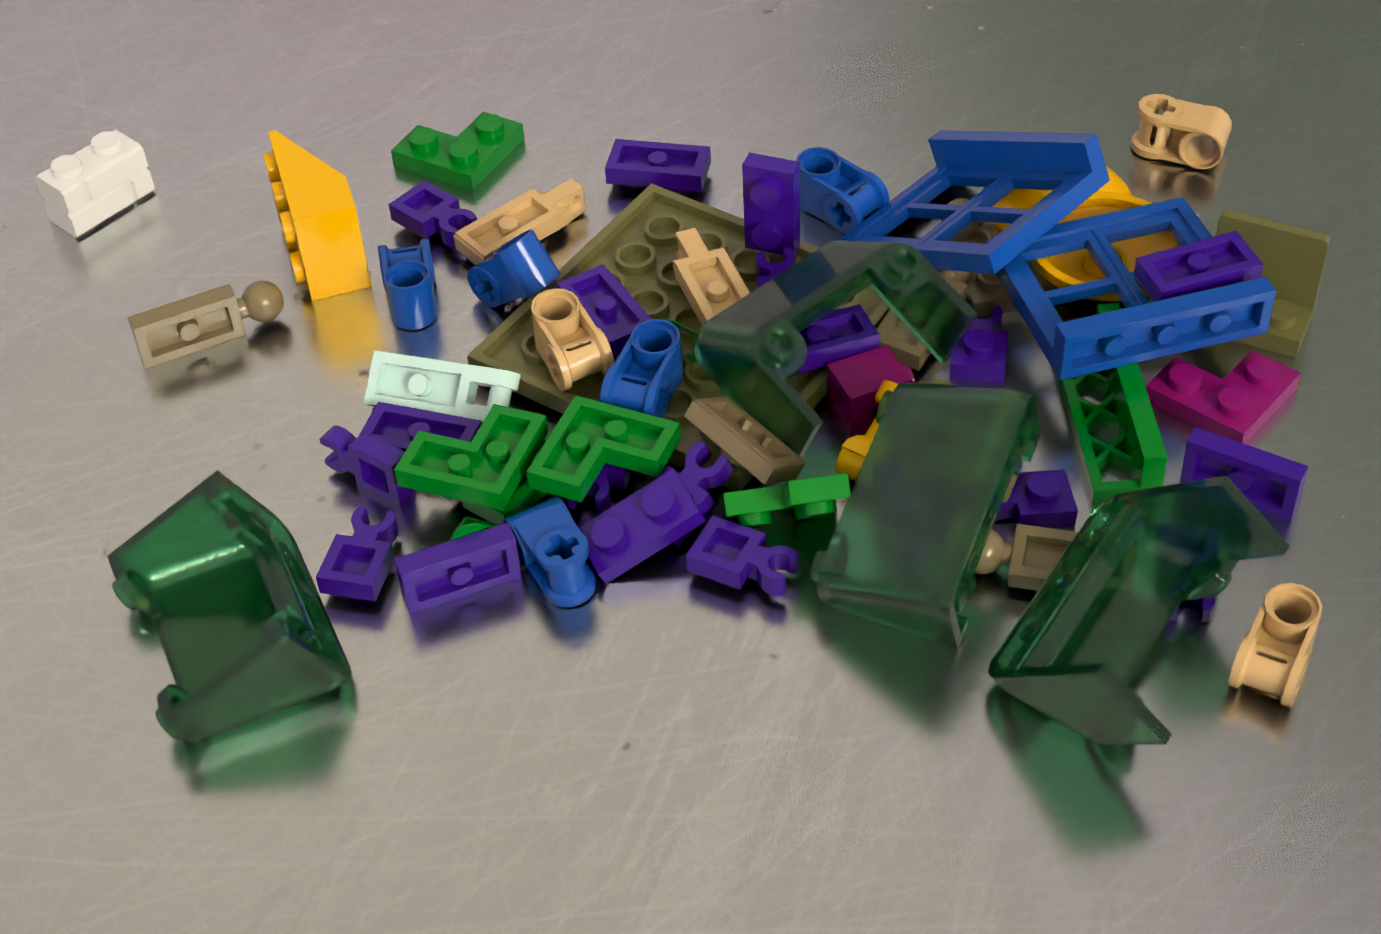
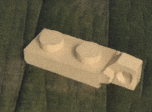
[453,178,587,265]
[673,227,763,344]

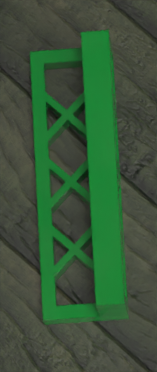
[1057,303,1168,503]

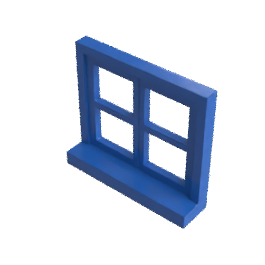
[835,130,1110,274]
[986,197,1277,380]

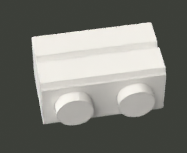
[34,129,155,238]

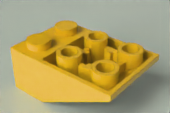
[263,130,372,301]

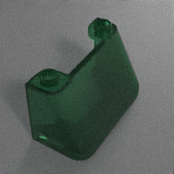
[811,382,1040,649]
[107,470,352,742]

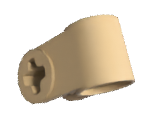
[1131,94,1232,170]
[531,288,615,392]
[1228,583,1322,708]

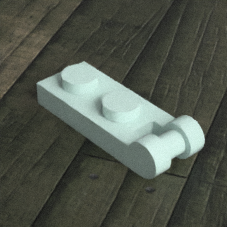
[363,350,521,424]

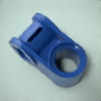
[797,147,889,234]
[467,229,561,307]
[378,238,437,330]
[600,319,684,418]
[503,496,596,607]

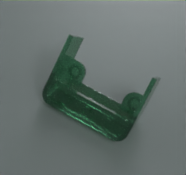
[694,239,977,458]
[988,475,1289,745]

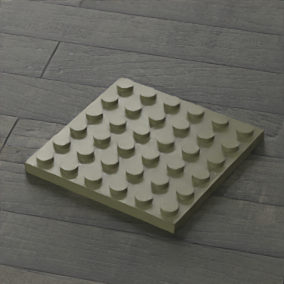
[467,183,908,491]

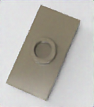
[684,396,806,485]

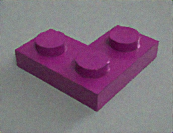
[1145,350,1301,444]

